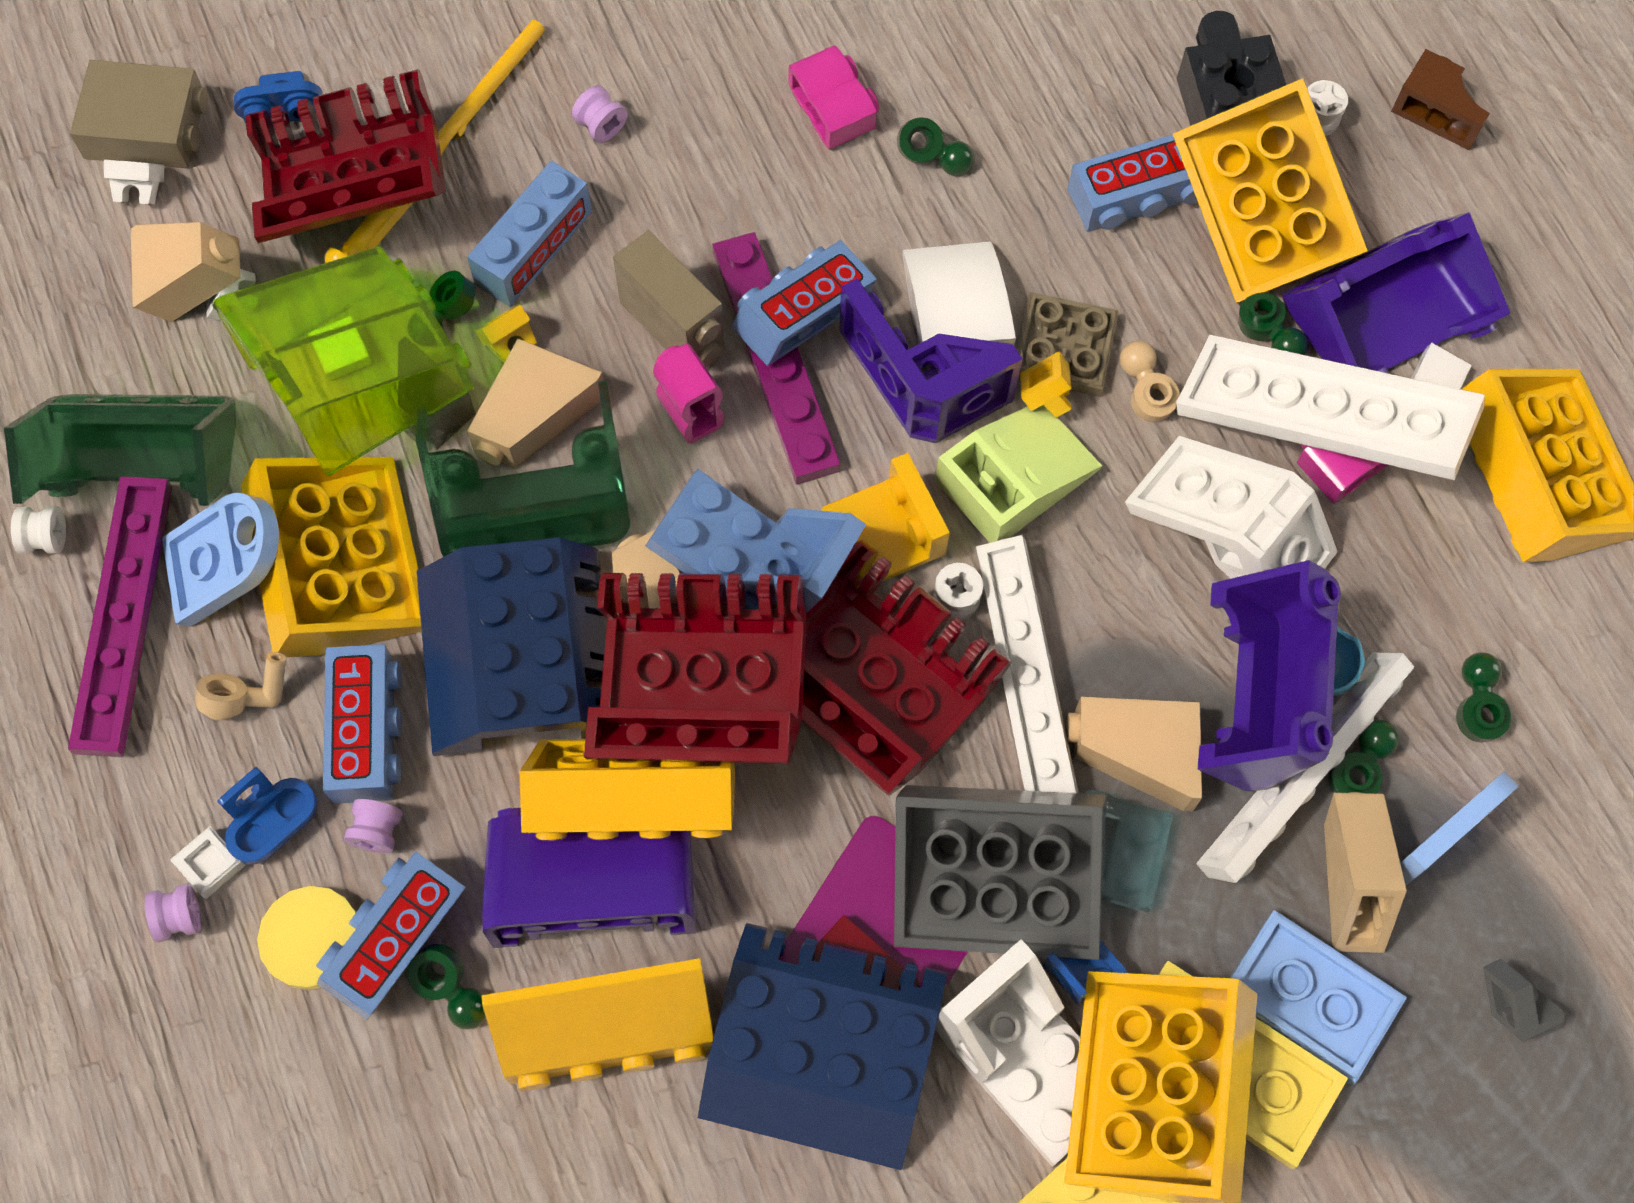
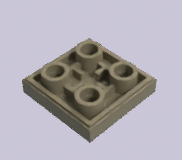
[1017,292,1119,397]

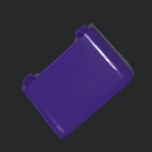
[1281,212,1511,374]
[1197,560,1341,792]
[482,808,696,948]

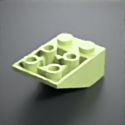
[935,405,1102,543]

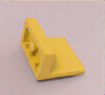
[822,452,950,582]

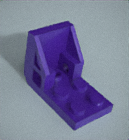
[839,278,1023,444]

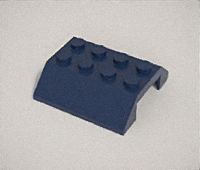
[417,538,607,756]
[697,923,947,1170]

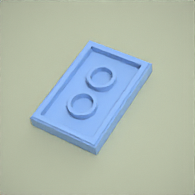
[1230,910,1407,1085]

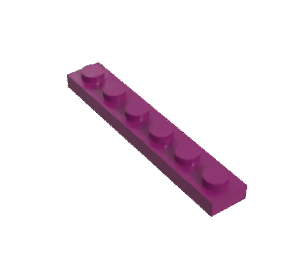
[712,232,840,485]
[68,476,172,757]

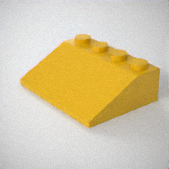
[1173,78,1368,303]
[1461,369,1634,563]
[240,457,422,658]
[519,739,735,840]
[481,958,714,1091]
[1064,971,1258,1203]

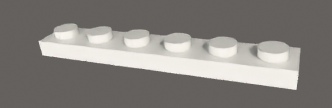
[976,535,1079,793]
[1196,652,1414,883]

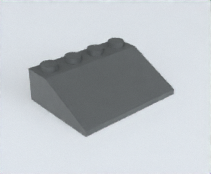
[894,785,1107,960]

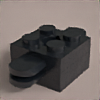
[1177,11,1286,126]

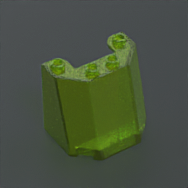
[212,246,474,476]

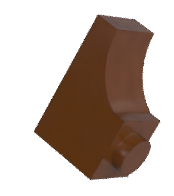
[1391,49,1490,150]

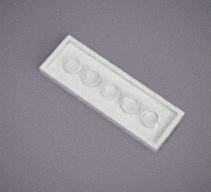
[1176,335,1485,480]

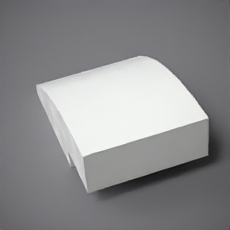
[902,241,1016,346]

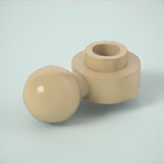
[1120,340,1180,423]

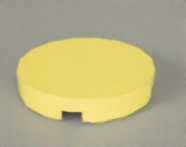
[257,886,356,990]

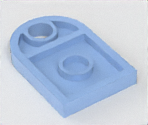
[162,493,279,627]
[1400,771,1519,886]

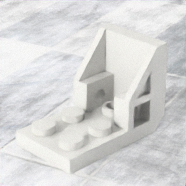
[1125,436,1338,579]
[936,939,1080,1167]

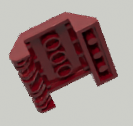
[246,69,446,243]
[801,539,1012,796]
[584,573,807,765]

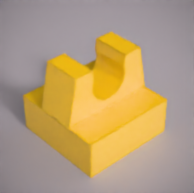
[475,304,536,363]
[1020,351,1071,418]

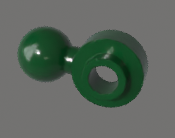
[897,117,975,177]
[406,270,476,347]
[1238,293,1308,355]
[1456,652,1511,743]
[1328,720,1399,794]
[407,944,486,1030]

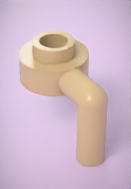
[195,652,286,720]

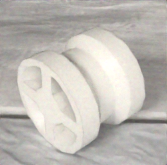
[1308,80,1348,136]
[11,506,66,554]
[933,563,983,620]

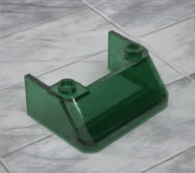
[416,380,630,557]
[4,394,237,506]

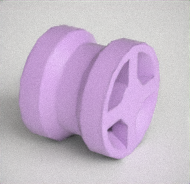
[571,85,628,143]
[343,799,403,853]
[145,883,201,943]

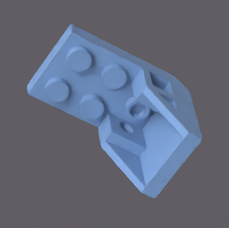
[645,468,866,613]

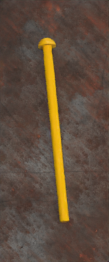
[325,19,545,278]

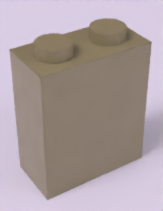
[70,59,209,169]
[613,230,725,367]

